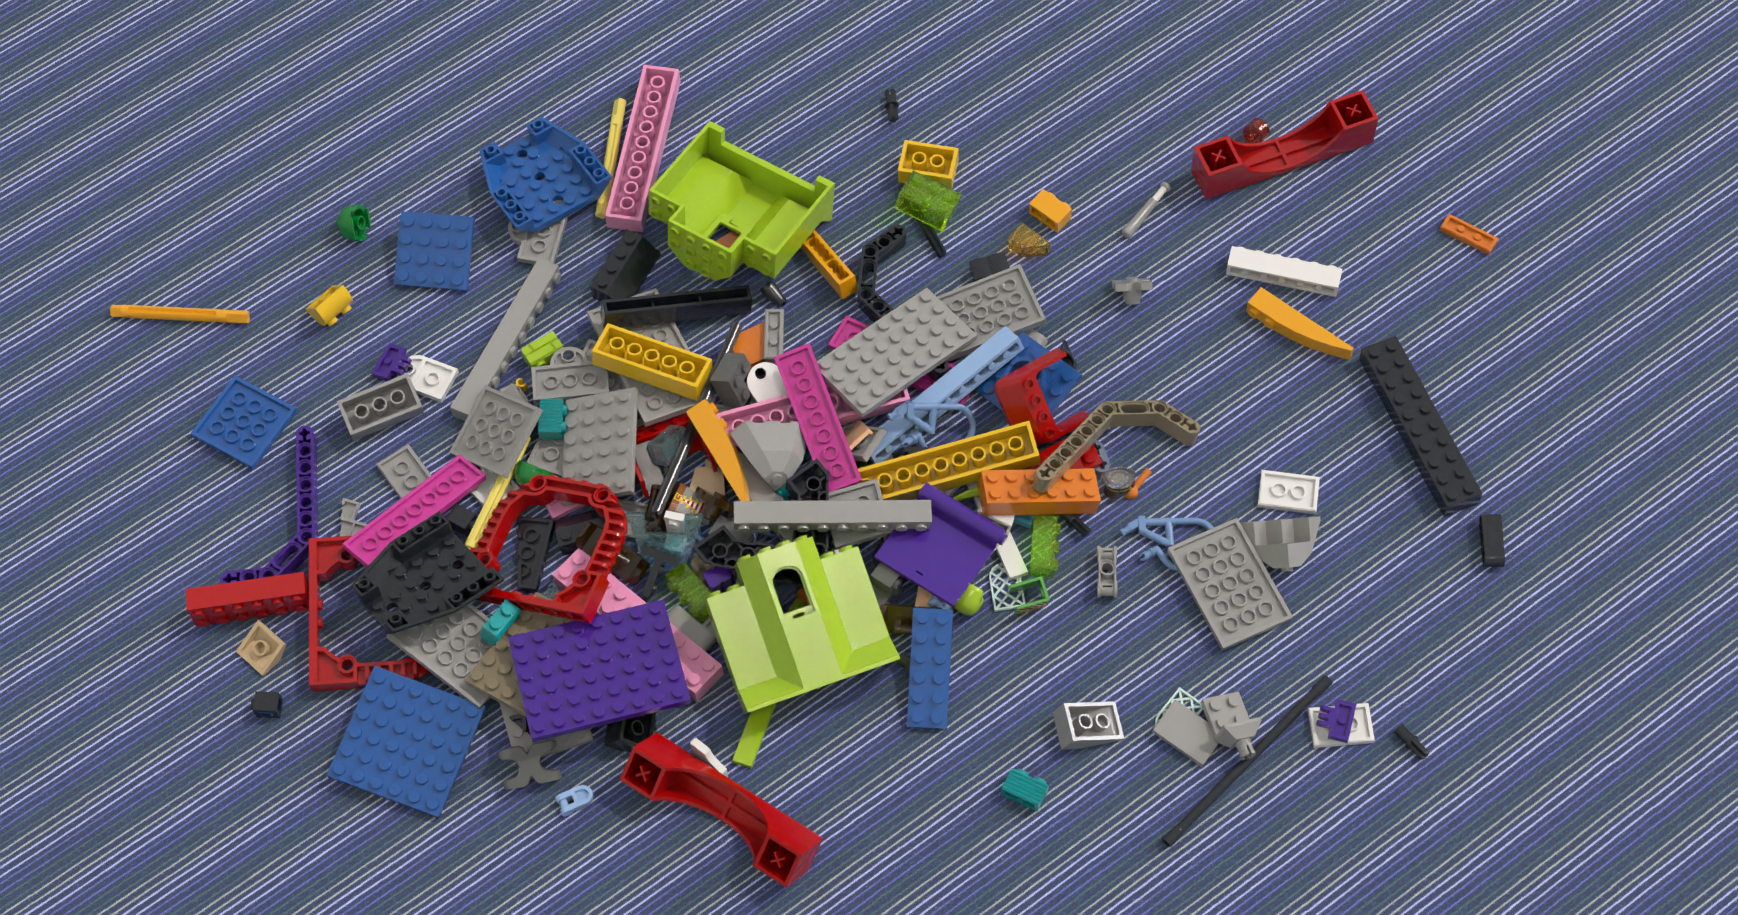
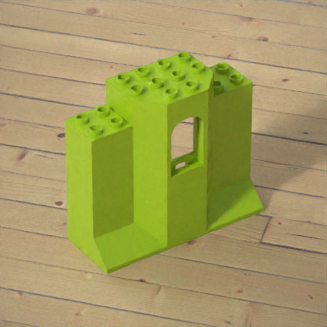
[649,121,835,281]
[704,535,900,714]

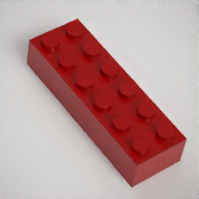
[186,572,309,627]

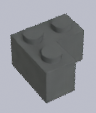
[709,353,752,407]
[870,563,903,608]

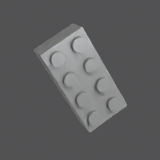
[337,373,424,441]

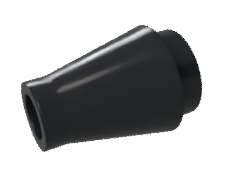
[760,281,788,308]

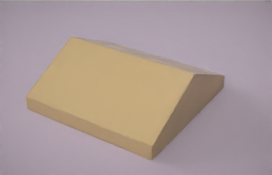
[236,620,286,676]

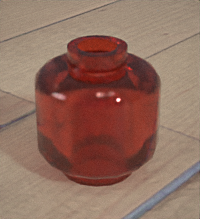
[1243,118,1270,143]

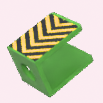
[1007,576,1050,615]

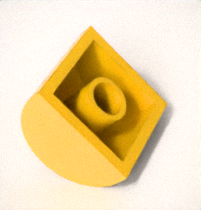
[305,285,353,326]

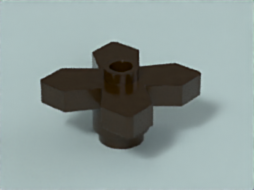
[694,486,734,522]

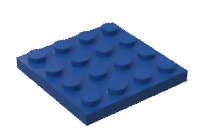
[393,211,475,291]
[190,376,297,470]

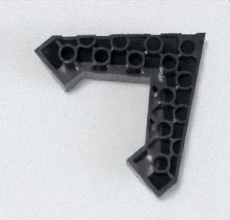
[692,458,829,586]

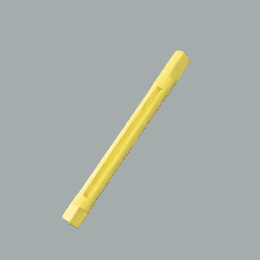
[595,98,626,219]
[465,437,531,550]

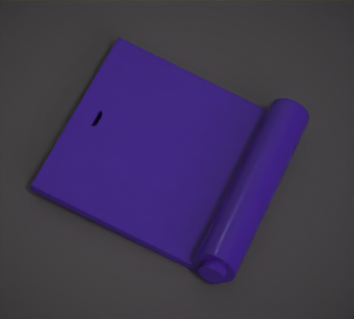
[874,483,1008,607]

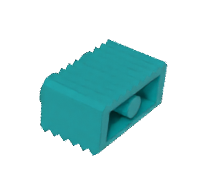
[538,398,568,440]
[480,600,521,646]
[1001,768,1049,812]

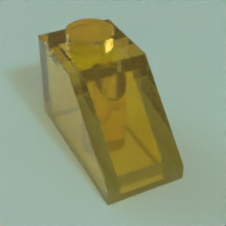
[1008,223,1051,257]

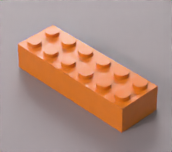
[977,468,1101,516]

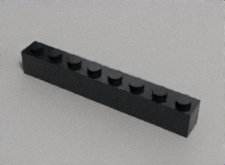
[600,285,753,329]

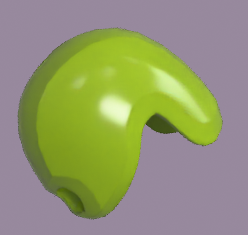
[954,584,984,616]

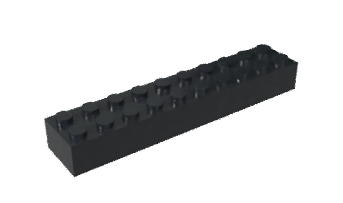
[1359,336,1483,517]

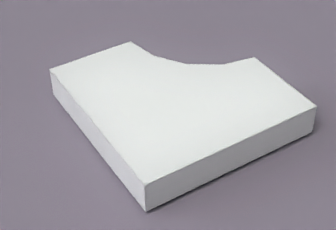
[690,738,728,777]

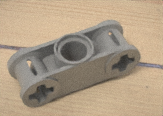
[1097,546,1117,598]

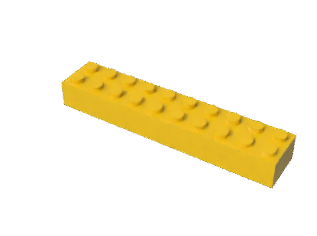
[858,421,1041,500]

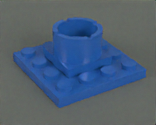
[976,332,1082,415]

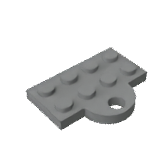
[508,200,569,265]
[531,347,610,404]

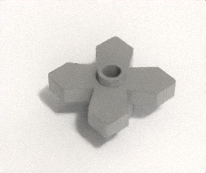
[1111,277,1153,304]

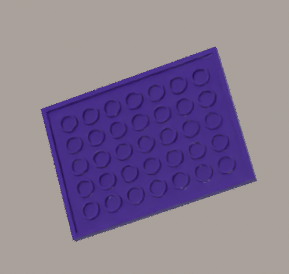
[508,599,691,743]

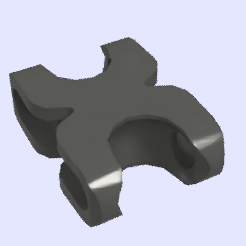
[497,740,562,790]

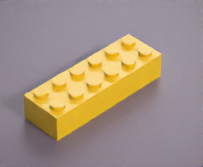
[592,323,712,401]

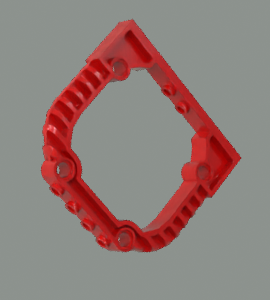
[462,474,628,624]
[309,536,430,692]

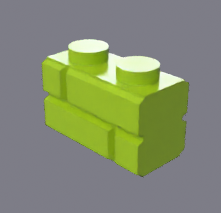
[520,331,564,369]

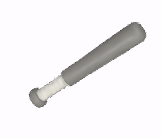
[1122,182,1171,238]

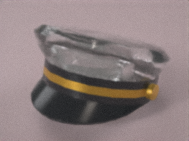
[1101,466,1136,499]

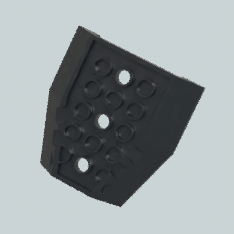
[351,511,504,634]

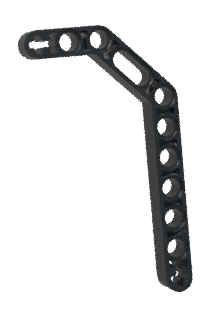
[857,225,949,382]

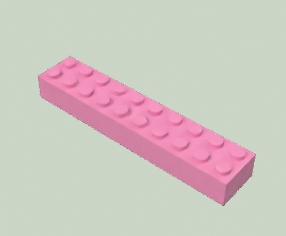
[605,65,681,232]
[717,384,910,453]
[552,548,724,702]

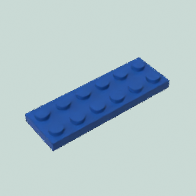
[907,608,953,730]

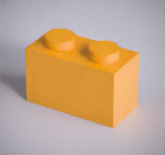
[1029,189,1072,233]

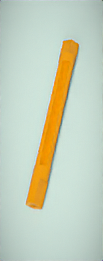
[110,305,250,324]

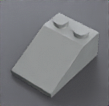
[1053,701,1124,750]

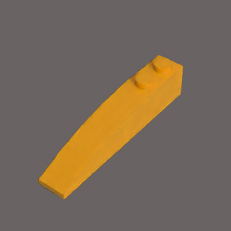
[801,230,858,299]
[1246,287,1354,360]
[686,399,750,501]

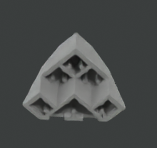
[730,421,807,491]
[1240,516,1321,572]

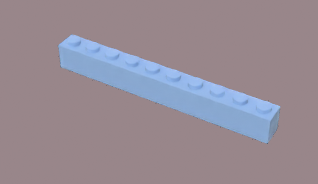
[869,326,1024,464]

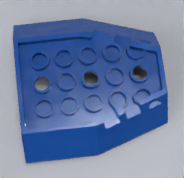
[479,117,612,233]

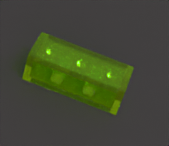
[1030,515,1061,578]
[665,562,711,622]

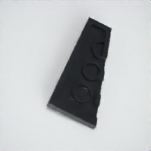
[517,516,555,592]

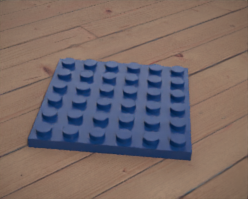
[326,666,486,819]

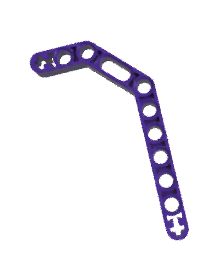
[220,425,318,584]

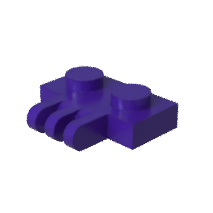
[371,343,412,381]
[1316,699,1357,743]

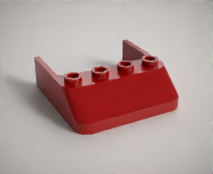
[994,348,1090,445]
[635,413,717,498]

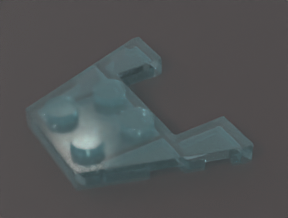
[626,512,703,571]

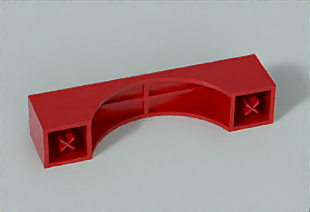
[1191,90,1379,200]
[619,733,823,888]

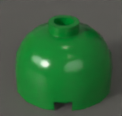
[336,205,371,241]
[515,460,554,485]

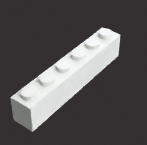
[1226,246,1342,297]

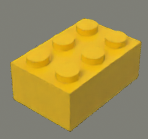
[898,140,959,190]

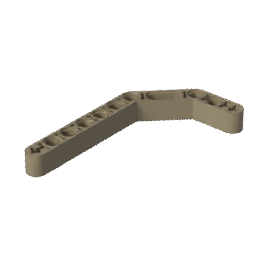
[1032,400,1200,493]

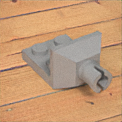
[1200,691,1262,760]

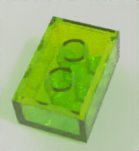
[894,170,962,232]

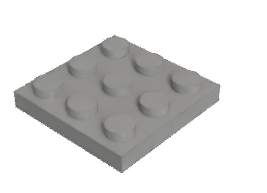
[829,479,892,550]

